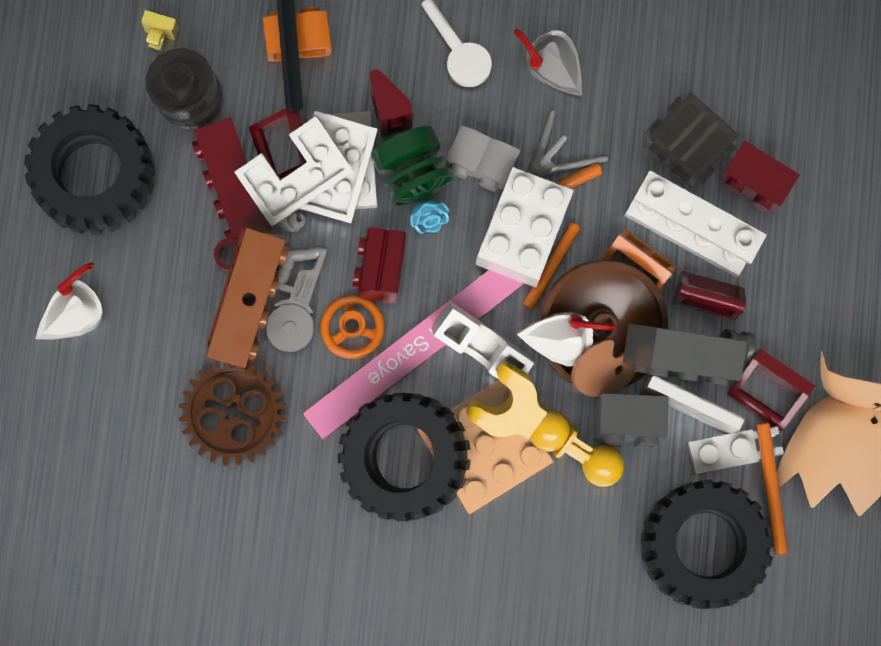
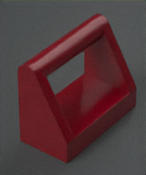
[370,69,413,137]
[249,109,307,180]
[672,271,746,321]
[727,348,815,431]

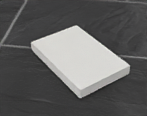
[641,375,744,434]

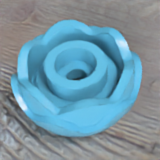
[410,198,450,234]

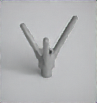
[526,110,608,178]

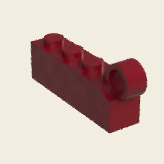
[192,117,272,273]

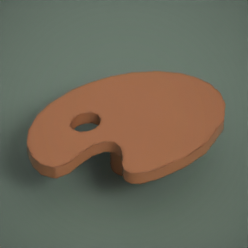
[571,339,636,397]

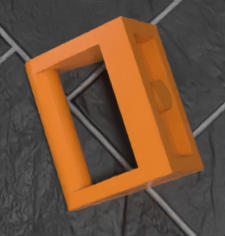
[601,228,677,291]

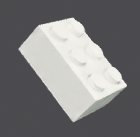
[476,167,574,288]

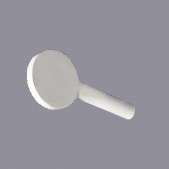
[421,0,492,87]

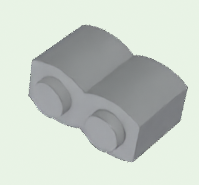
[447,125,520,192]

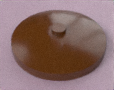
[538,260,668,387]

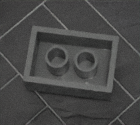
[623,323,747,386]

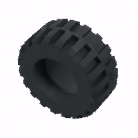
[24,104,155,235]
[338,393,471,522]
[641,480,774,609]

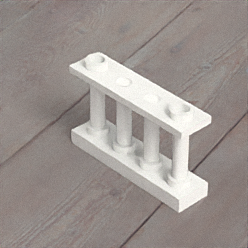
[624,171,767,278]

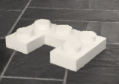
[299,111,378,223]
[235,116,354,227]

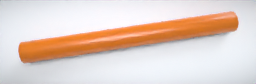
[756,422,788,555]

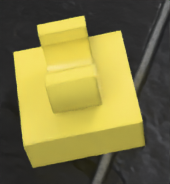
[141,10,180,51]

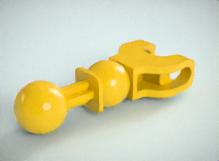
[466,361,625,487]

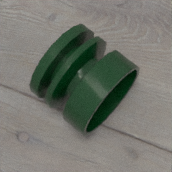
[371,125,455,206]

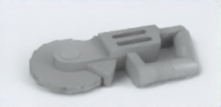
[265,246,329,352]

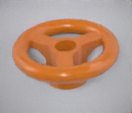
[320,295,385,359]

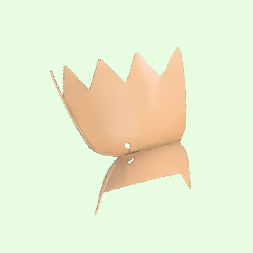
[777,351,881,516]

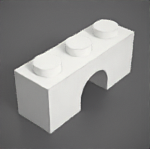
[431,301,534,379]

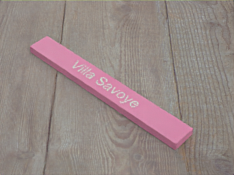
[303,270,525,440]

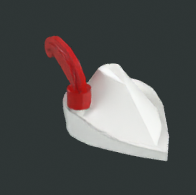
[35,262,104,340]
[517,312,617,366]

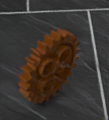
[179,362,287,467]

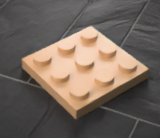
[417,380,553,515]

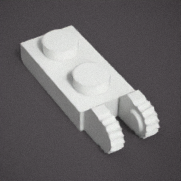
[687,427,784,475]

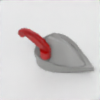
[513,28,582,97]

